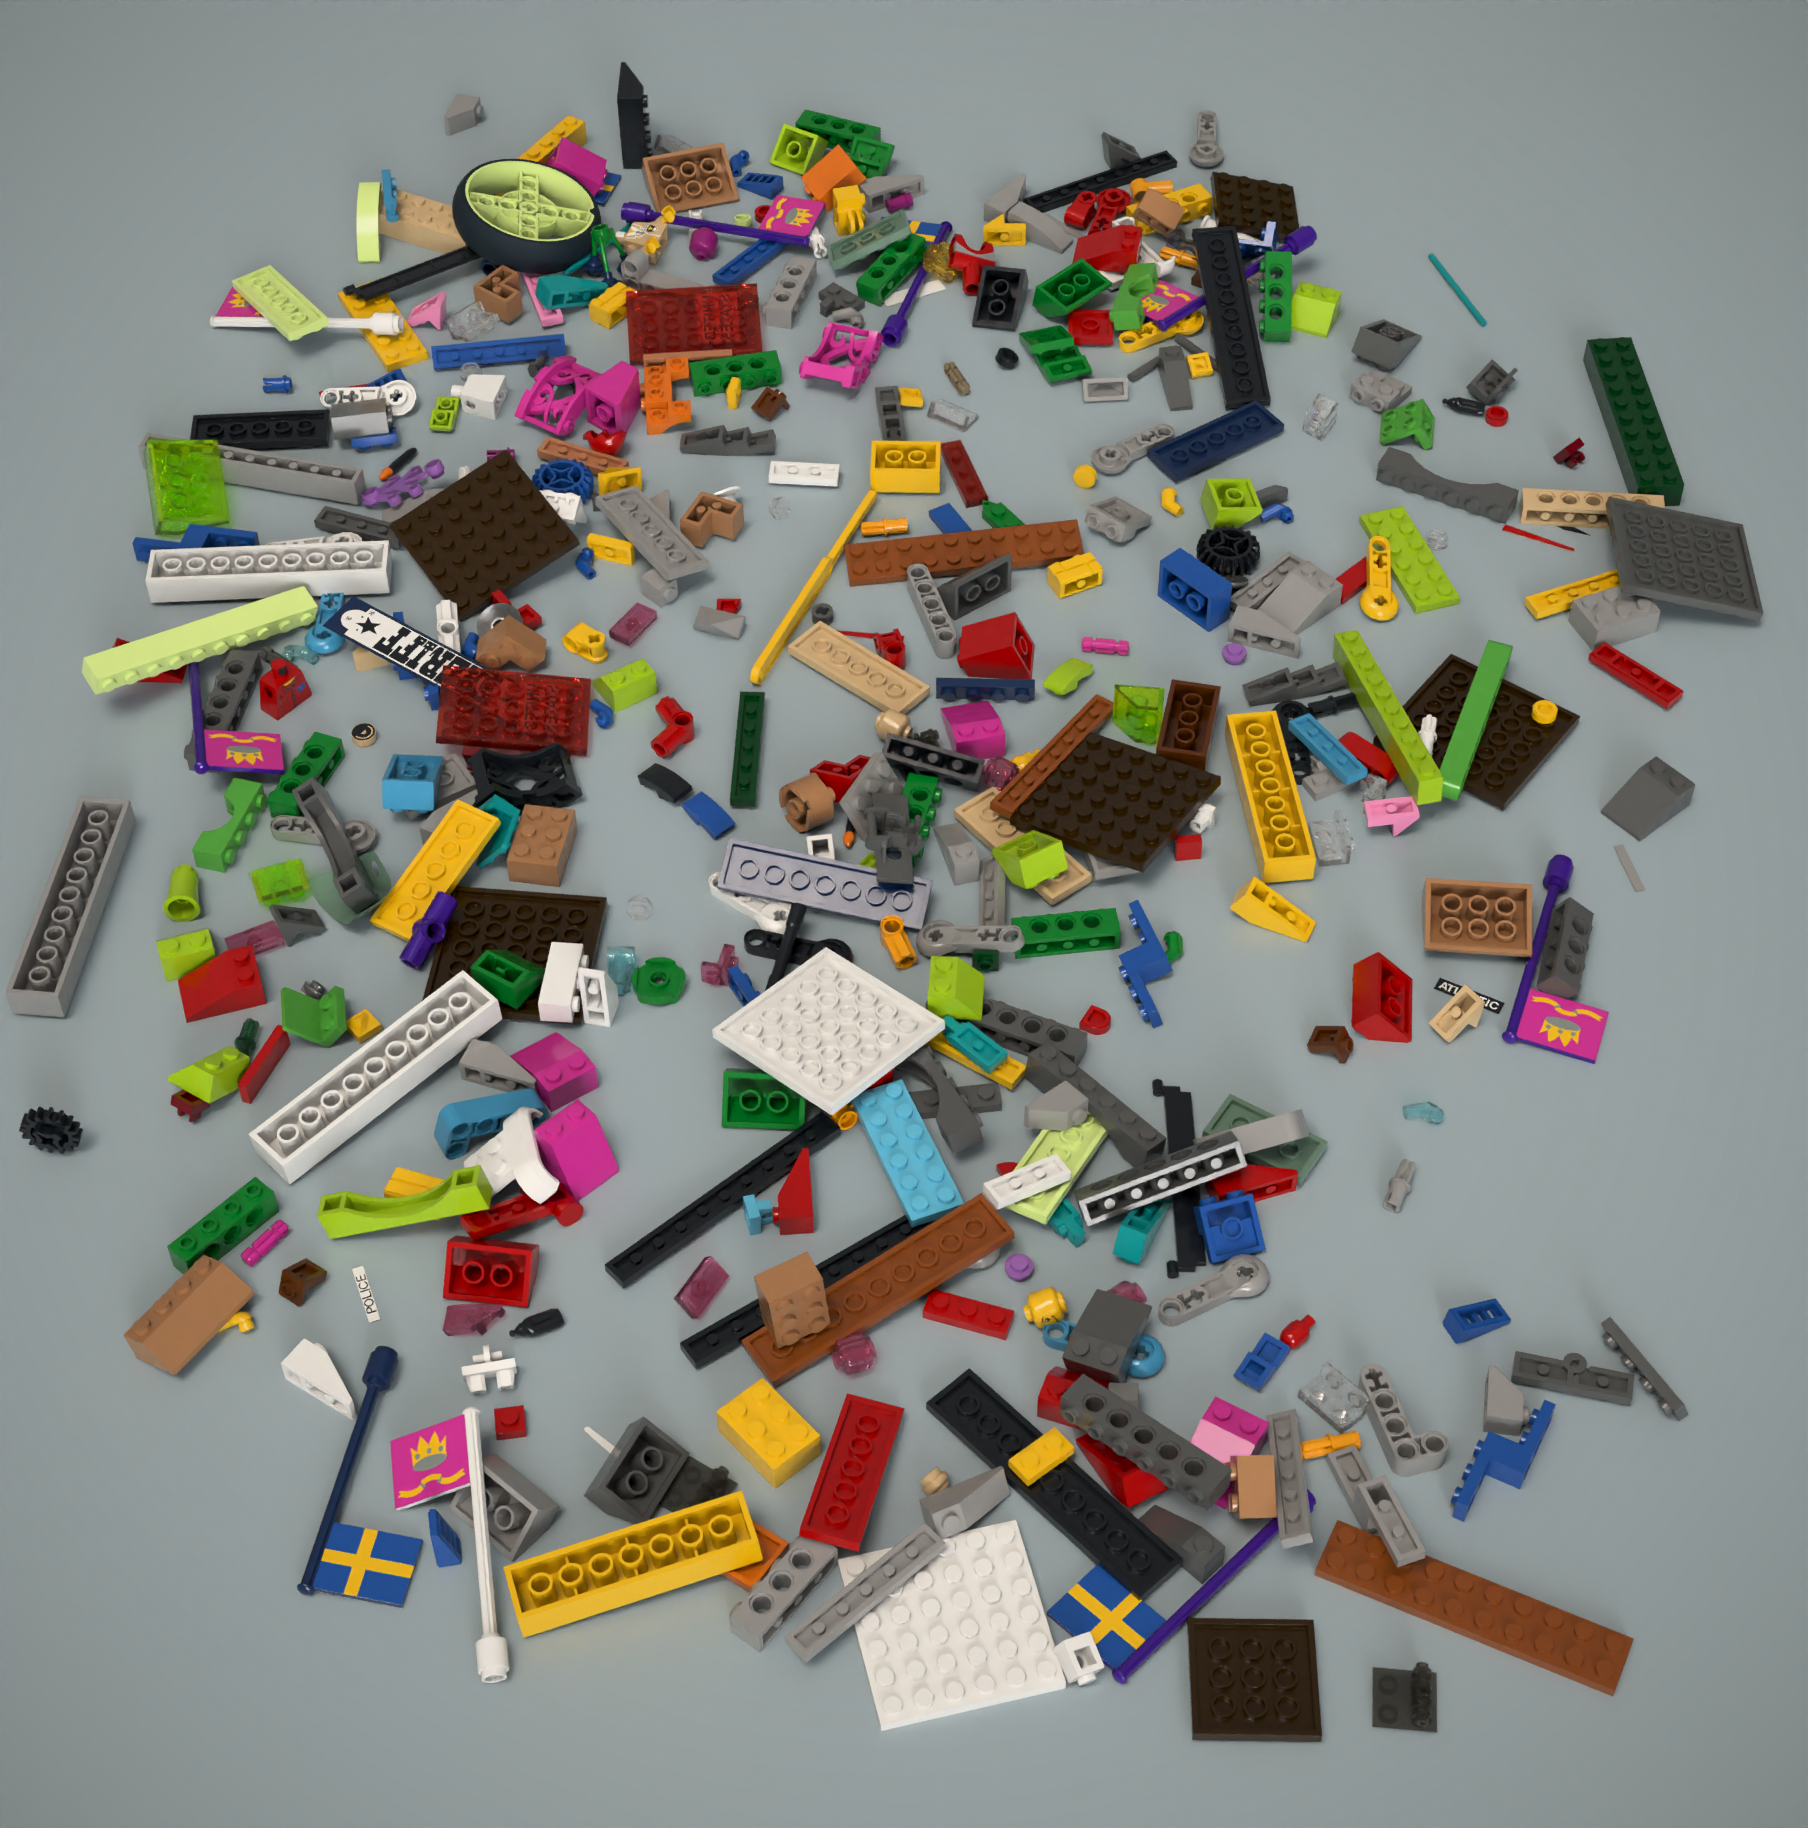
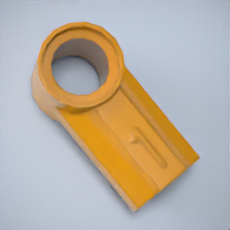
[1129,178,1173,204]
[880,915,917,970]

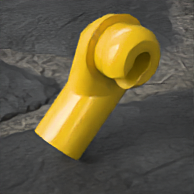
[1161,487,1184,517]
[217,1311,254,1333]

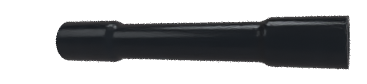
[764,903,807,992]

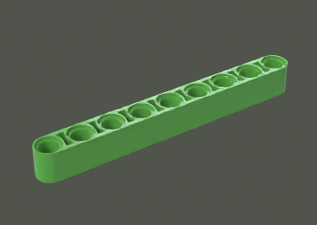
[1440,640,1513,801]

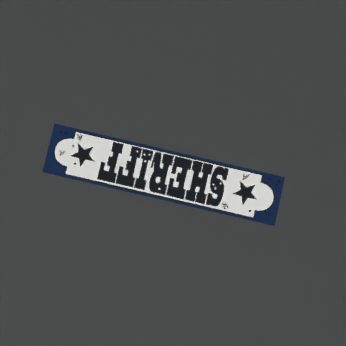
[323,596,529,736]

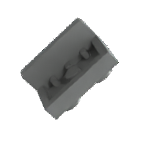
[1466,359,1518,405]

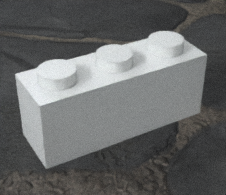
[538,942,589,1023]

